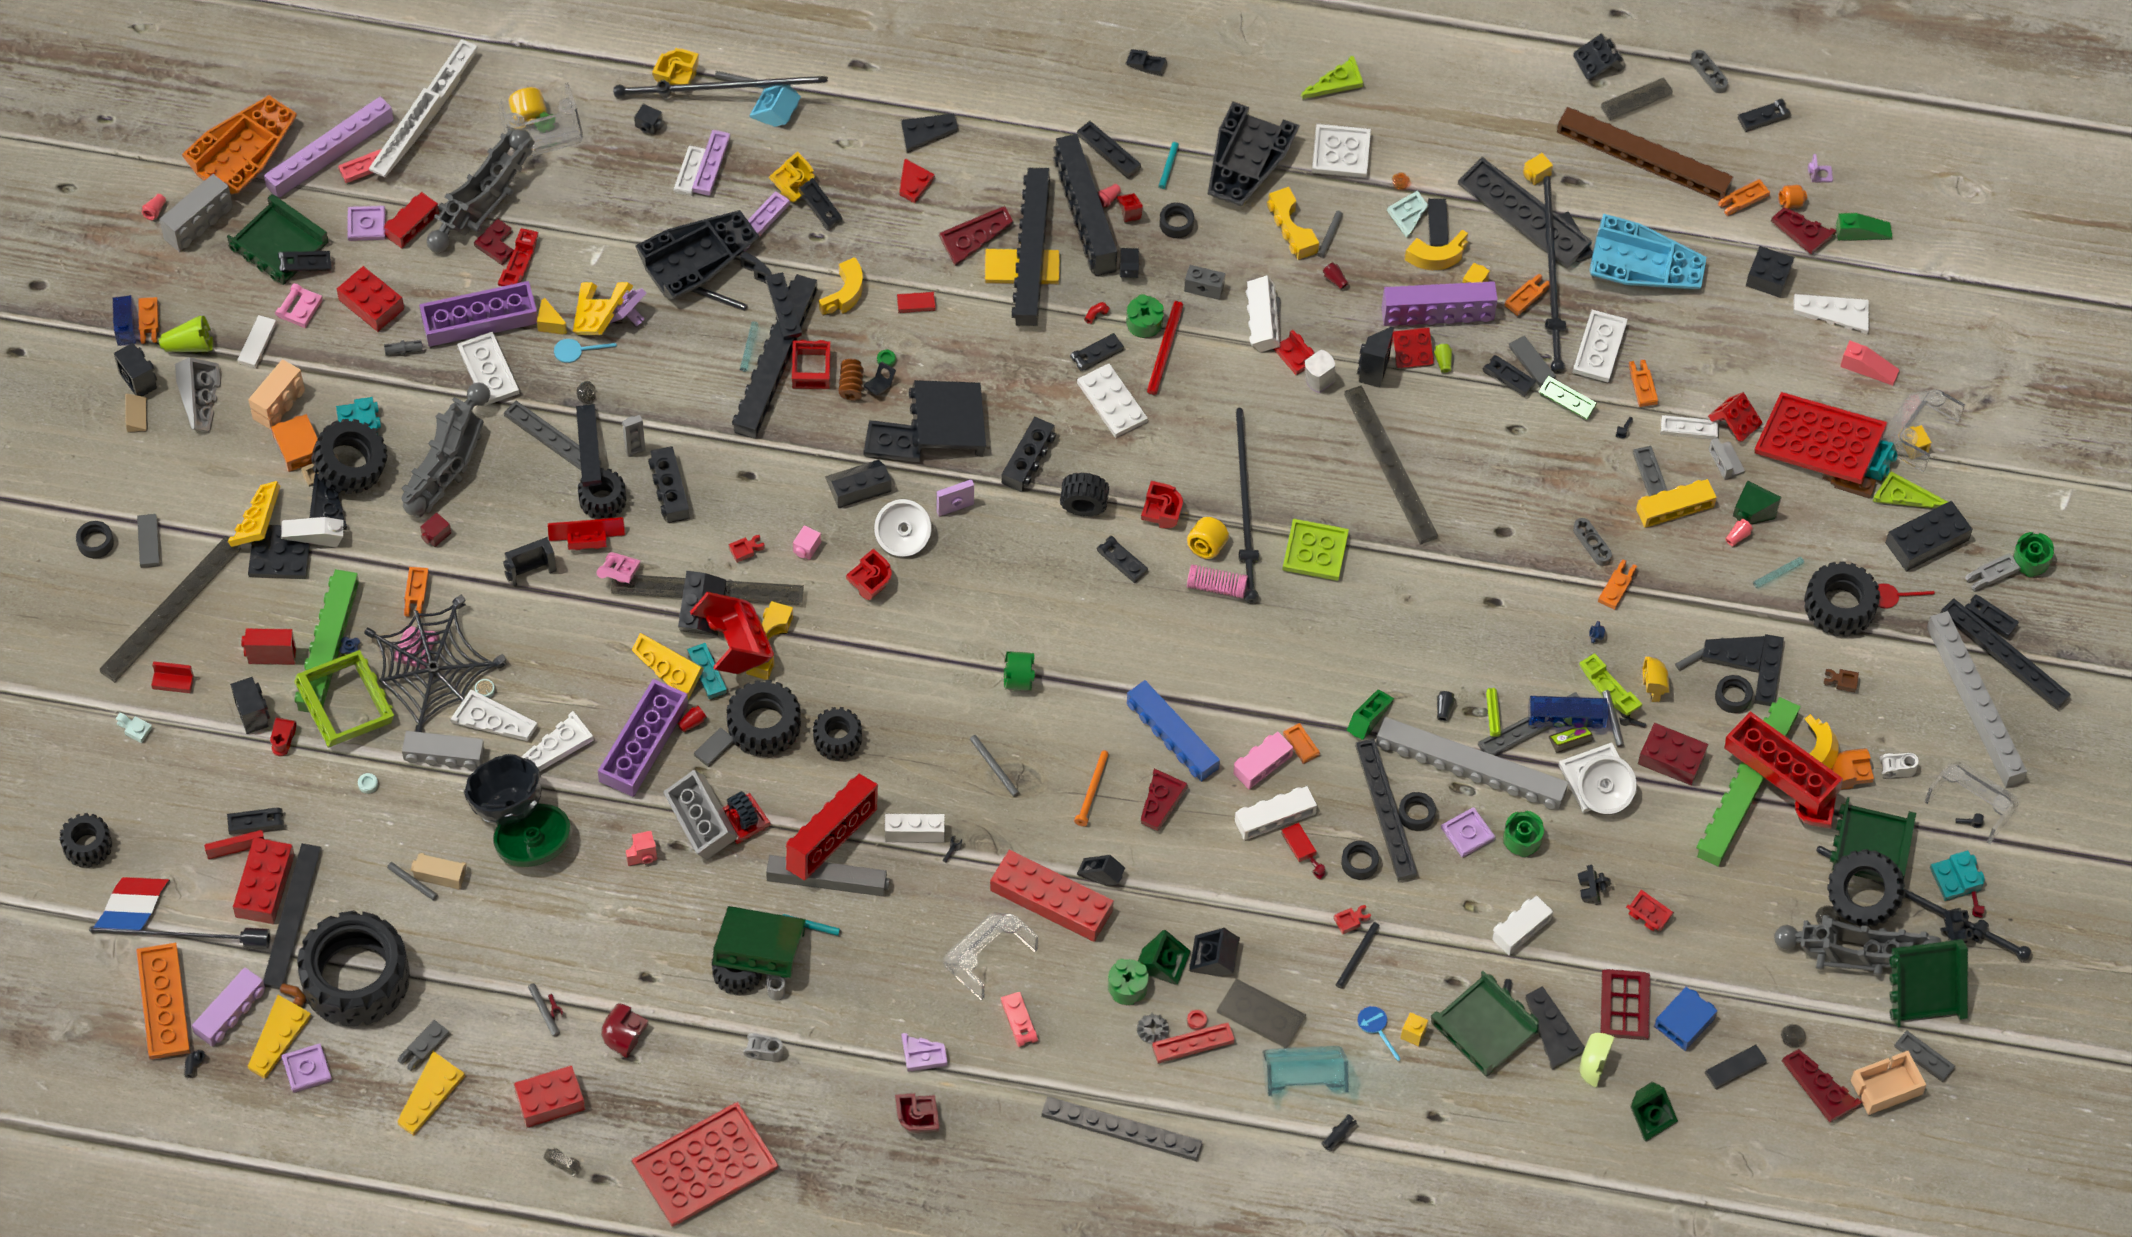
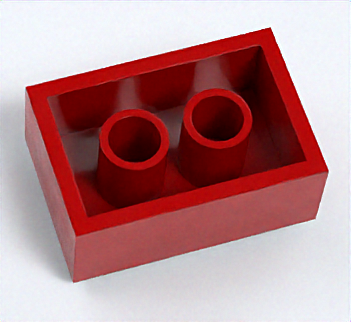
[336,266,404,332]
[514,1065,585,1128]

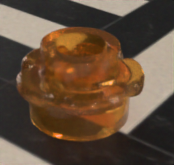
[1392,172,1410,190]

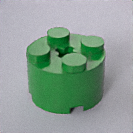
[1126,294,1164,338]
[2012,532,2054,578]
[1003,651,1035,691]
[1503,811,1544,858]
[1108,959,1148,1005]

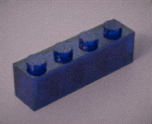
[1528,696,1608,729]

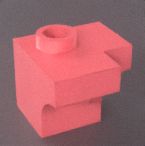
[626,831,657,866]

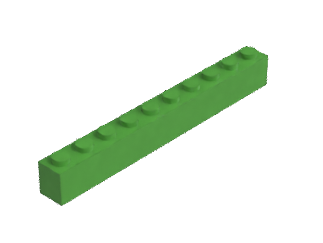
[1696,697,1801,867]

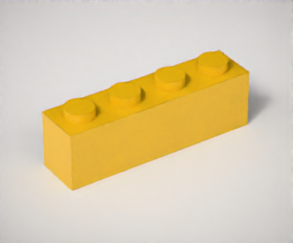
[1636,479,1717,528]

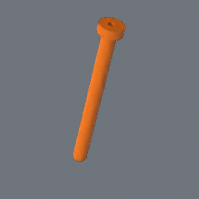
[1074,750,1109,826]

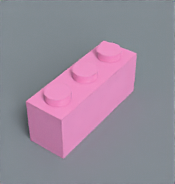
[1233,732,1293,789]

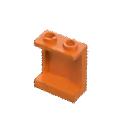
[271,414,318,472]

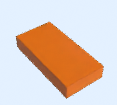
[1283,723,1320,764]

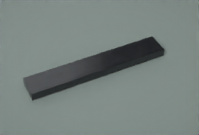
[576,404,602,487]

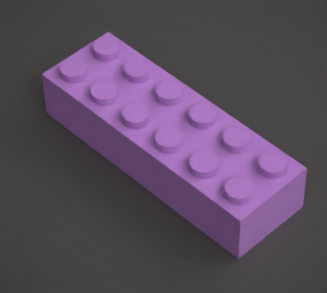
[419,281,538,347]
[1381,282,1497,327]
[598,679,688,797]

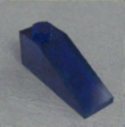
[113,295,136,346]

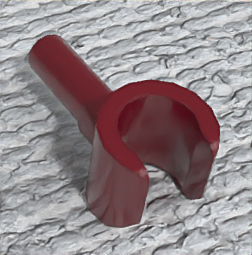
[1308,857,1326,879]
[1971,891,1985,917]
[548,994,563,1019]

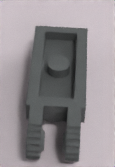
[397,1020,450,1071]

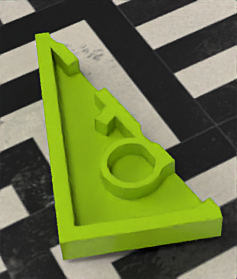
[1301,55,1363,99]
[1873,471,1948,508]

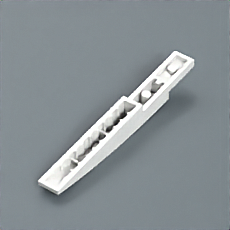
[369,39,478,177]

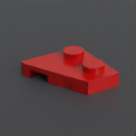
[899,158,935,204]

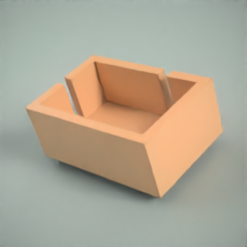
[248,359,305,429]
[1851,1051,1926,1115]

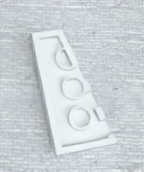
[1794,294,1869,335]
[450,690,538,741]
[522,711,594,771]

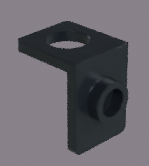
[863,362,896,395]

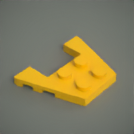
[573,282,633,335]

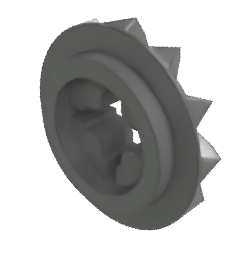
[1137,1013,1169,1044]

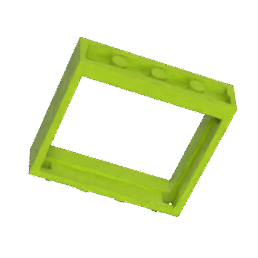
[294,650,394,748]

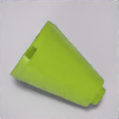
[159,315,213,352]

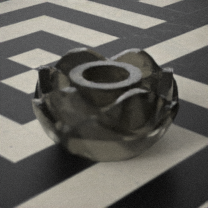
[576,381,596,404]
[1815,905,1840,925]
[1781,1024,1806,1048]

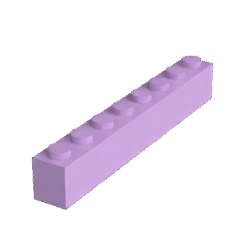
[264,96,393,198]

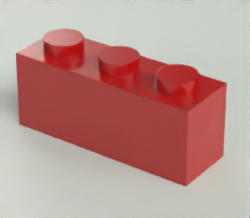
[384,192,439,249]

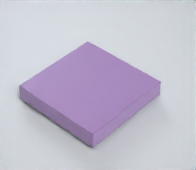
[348,206,385,241]
[1441,807,1495,858]
[281,1043,332,1093]

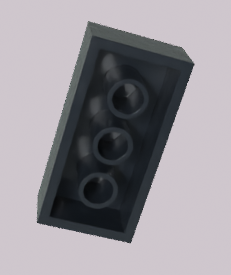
[1885,500,1973,572]

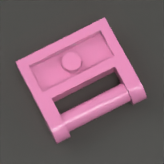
[275,284,323,328]
[596,552,641,583]
[394,626,440,669]

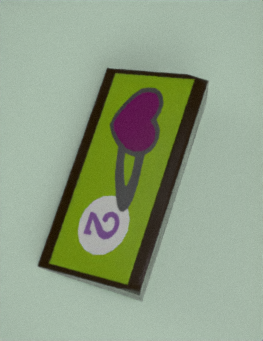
[1549,724,1593,753]

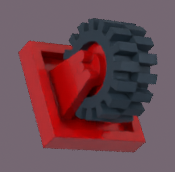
[723,791,770,844]

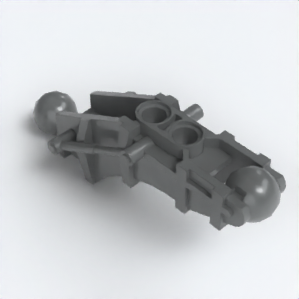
[426,128,535,253]
[401,382,491,518]
[1774,915,1941,976]

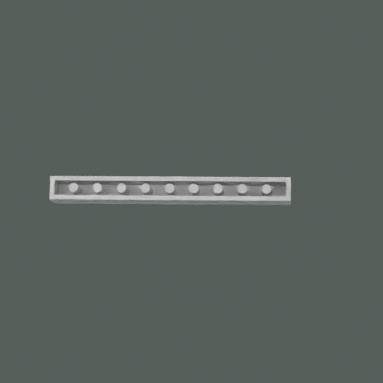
[1927,611,2027,788]
[1376,717,1568,810]

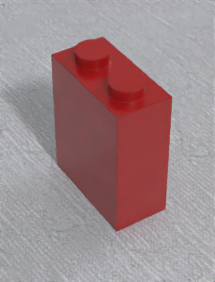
[241,628,296,665]

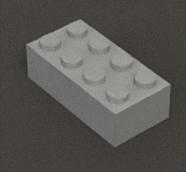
[159,174,233,252]
[663,770,738,860]

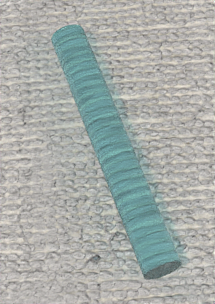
[740,321,758,372]
[1753,557,1804,588]

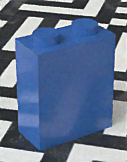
[1654,986,1717,1051]

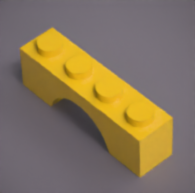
[1267,187,1319,260]
[746,601,793,680]

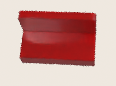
[151,661,194,693]

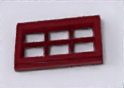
[1600,969,1650,1040]

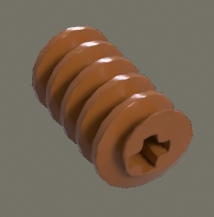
[839,359,864,401]

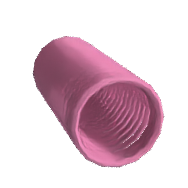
[1187,564,1248,599]

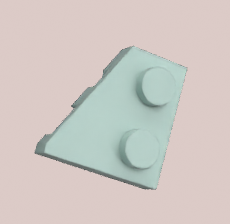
[1387,191,1428,238]

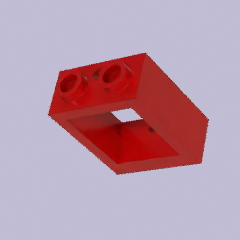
[792,340,831,389]

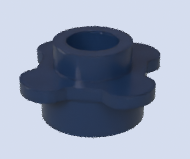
[1589,621,1605,643]
[339,637,360,655]

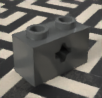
[1184,265,1225,300]

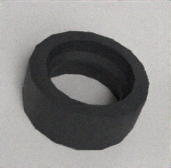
[1159,202,1194,238]
[76,520,114,559]
[1715,675,1753,713]
[1398,792,1436,831]
[1341,840,1379,880]

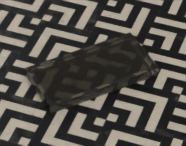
[1217,978,1306,1049]

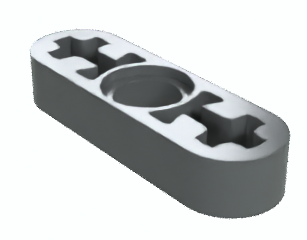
[1690,50,1728,93]
[1573,518,1612,566]

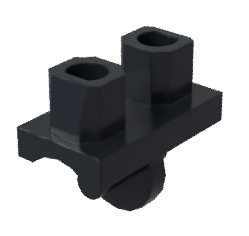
[1578,864,1611,905]
[1940,908,1973,943]

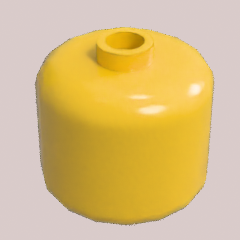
[508,87,547,125]
[1187,517,1229,559]

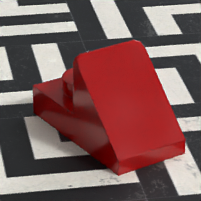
[1117,193,1143,222]

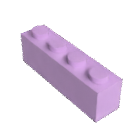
[192,967,265,1047]

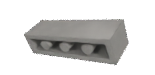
[402,731,485,769]

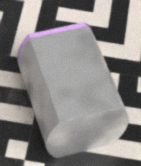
[1305,350,1335,393]

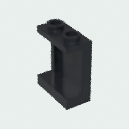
[503,537,557,586]

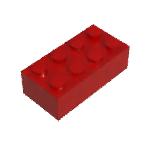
[233,837,295,924]

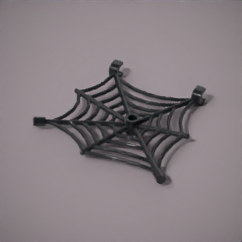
[364,594,507,732]

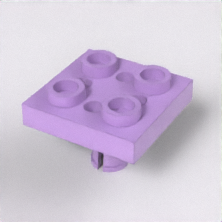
[609,288,647,326]

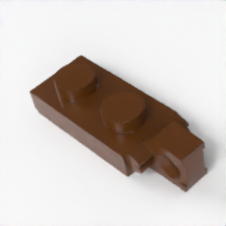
[1822,473,1876,499]

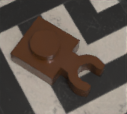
[1823,669,1859,693]

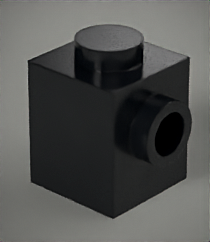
[634,104,664,135]

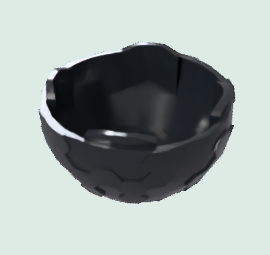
[464,754,542,825]

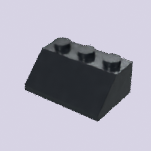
[1357,327,1394,388]
[825,459,892,508]
[678,571,726,636]

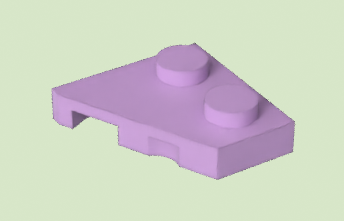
[901,1033,947,1072]

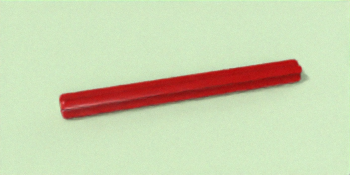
[1147,301,1183,395]

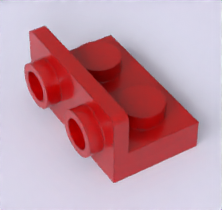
[1274,330,1315,375]

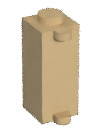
[411,853,467,890]

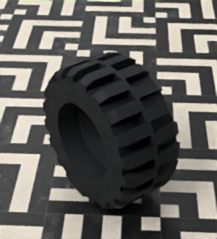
[312,419,388,494]
[1804,561,1880,637]
[726,680,801,757]
[1827,849,1906,926]

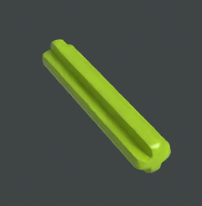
[1486,688,1501,737]

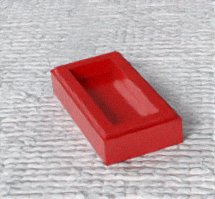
[897,292,935,313]
[1281,823,1317,862]

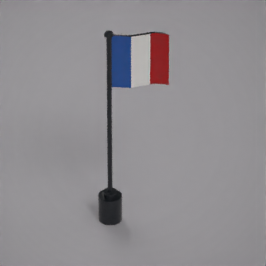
[89,877,271,949]

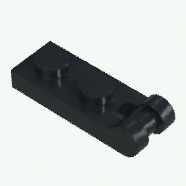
[1737,99,1791,132]
[797,178,843,230]
[278,251,332,273]
[1070,333,1124,371]
[1482,355,1536,397]
[1096,535,1148,583]
[1965,594,2019,638]
[227,807,284,835]

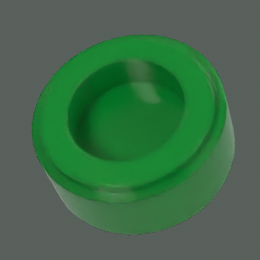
[877,349,896,367]

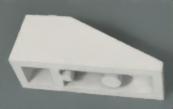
[281,517,343,548]

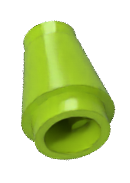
[1434,344,1452,373]

